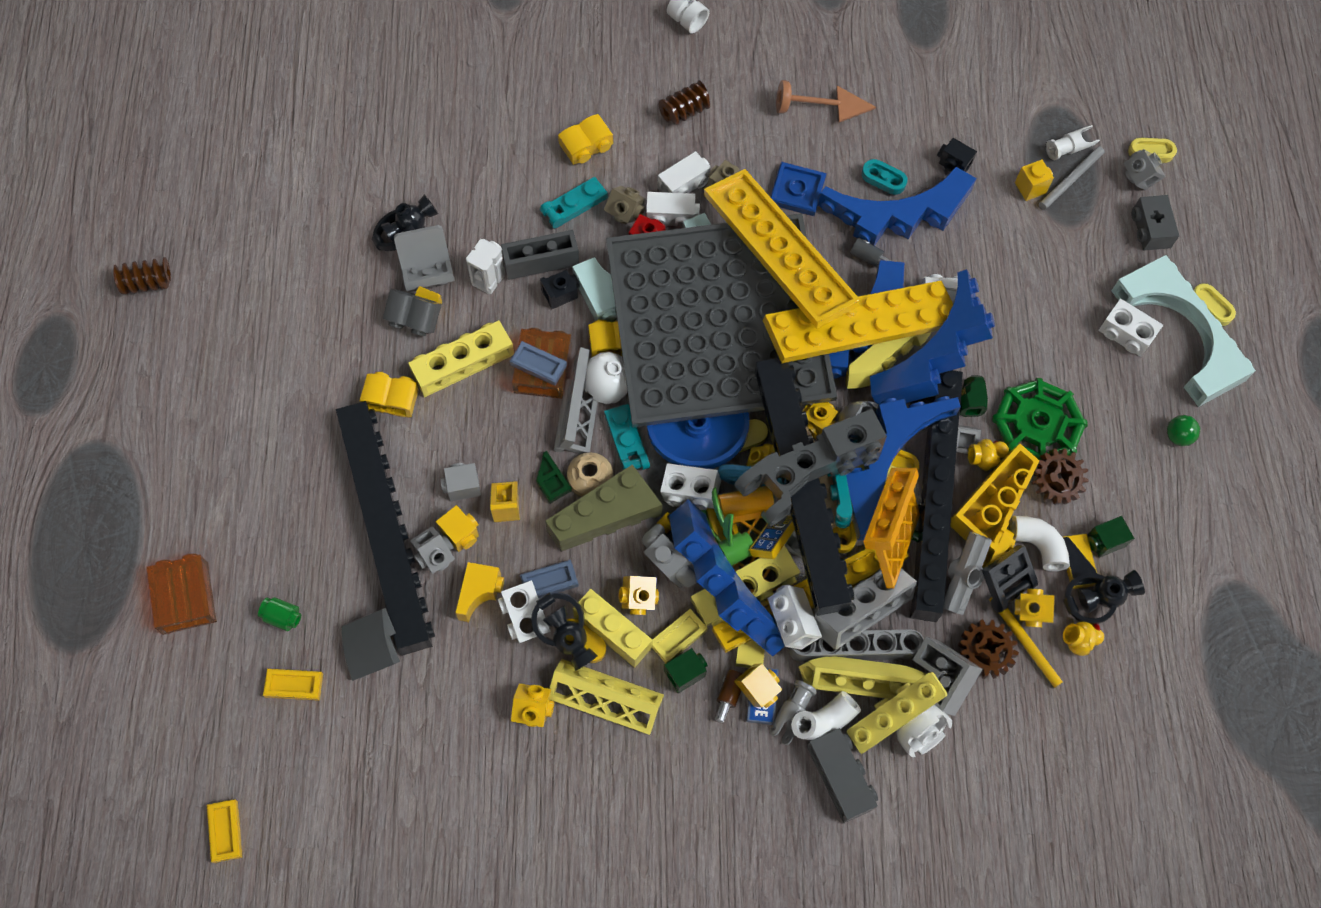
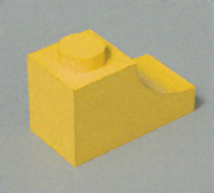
[456,562,505,622]

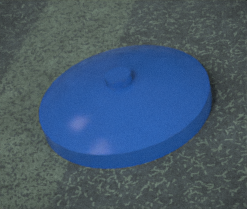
[647,412,749,469]

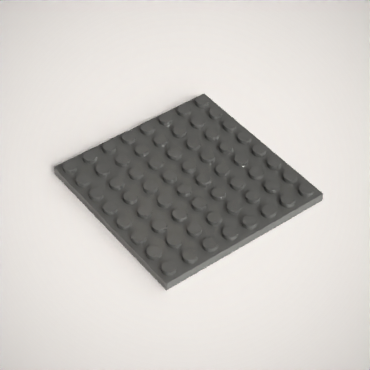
[606,213,837,427]

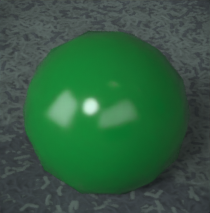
[1167,415,1200,447]

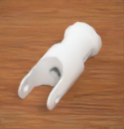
[1046,125,1100,161]

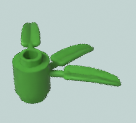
[701,487,754,566]

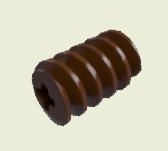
[658,80,710,125]
[113,257,171,295]

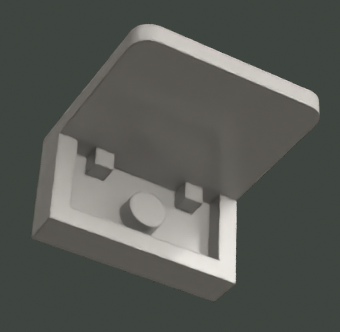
[394,225,455,291]

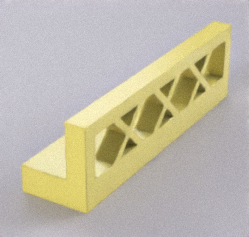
[550,659,664,735]

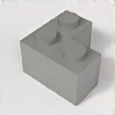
[913,637,983,716]

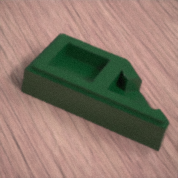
[536,451,572,504]

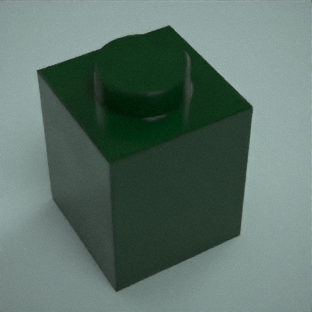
[1087,516,1135,558]
[664,648,708,694]

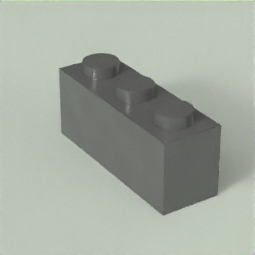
[501,230,579,280]
[807,728,878,824]

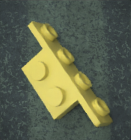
[847,672,948,754]

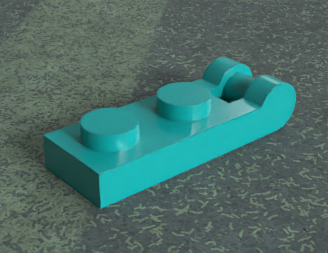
[539,177,608,228]
[604,404,650,470]
[827,473,853,529]

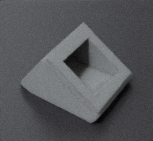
[956,425,981,454]

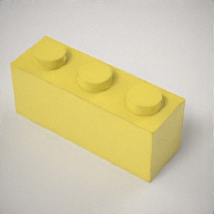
[573,589,653,668]

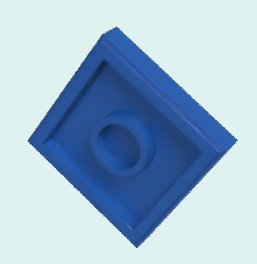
[771,162,827,216]

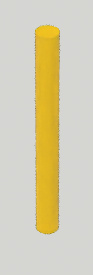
[989,597,1063,688]

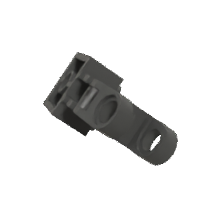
[734,409,887,526]

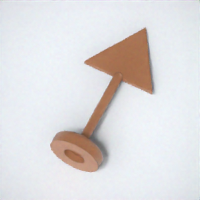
[776,80,876,122]

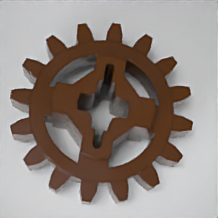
[1032,448,1089,505]
[958,619,1019,679]

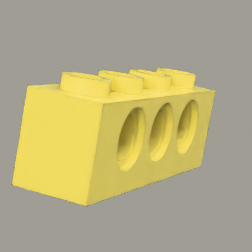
[408,320,514,398]
[690,545,801,627]

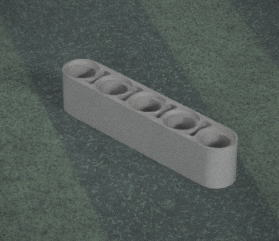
[789,629,924,662]

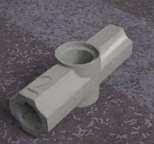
[943,531,992,615]

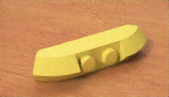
[845,332,931,389]
[799,657,926,699]

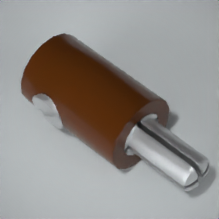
[715,669,742,723]

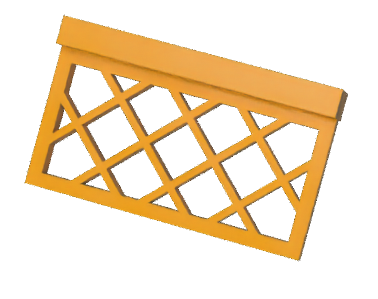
[863,468,920,589]

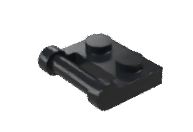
[981,545,1038,613]

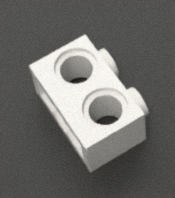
[1098,298,1163,357]
[660,463,721,510]
[498,580,550,643]

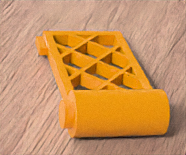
[715,486,781,593]

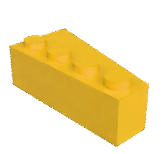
[950,443,1039,558]

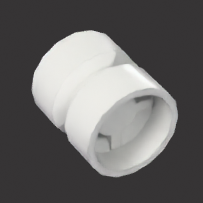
[667,0,709,33]

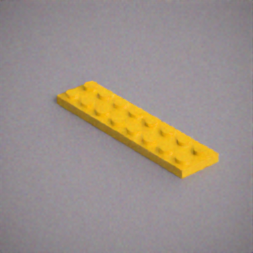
[704,169,860,328]
[763,280,953,363]

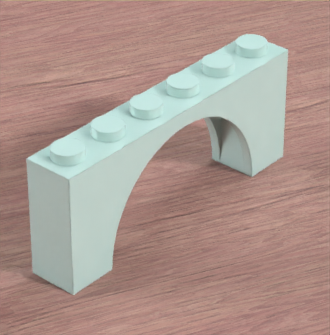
[572,213,711,322]
[1111,255,1256,407]

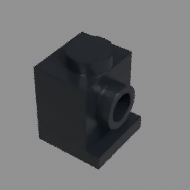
[937,138,977,172]
[540,269,580,309]

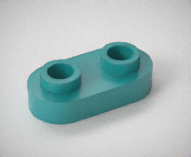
[862,159,908,195]

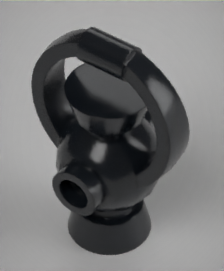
[372,194,439,251]
[1063,570,1145,625]
[531,592,598,671]

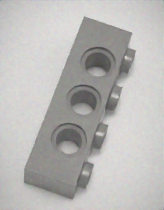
[815,568,917,650]

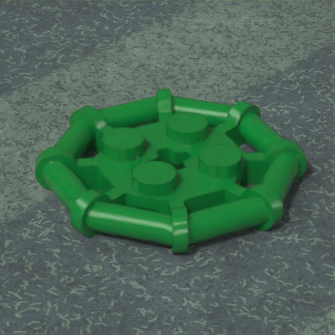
[992,378,1088,460]

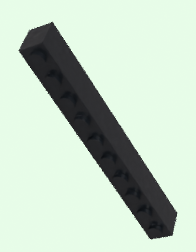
[755,358,854,616]
[910,370,963,622]
[336,401,435,656]

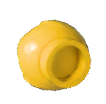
[968,439,1009,471]
[1063,622,1104,656]

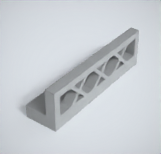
[559,347,598,454]

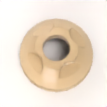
[567,452,613,497]

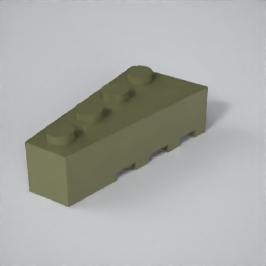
[545,465,663,551]

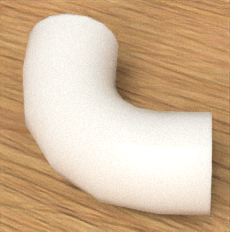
[1010,516,1070,571]
[791,691,861,740]

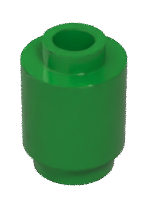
[258,597,301,632]

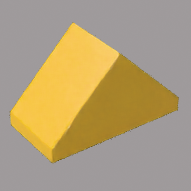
[490,481,520,522]

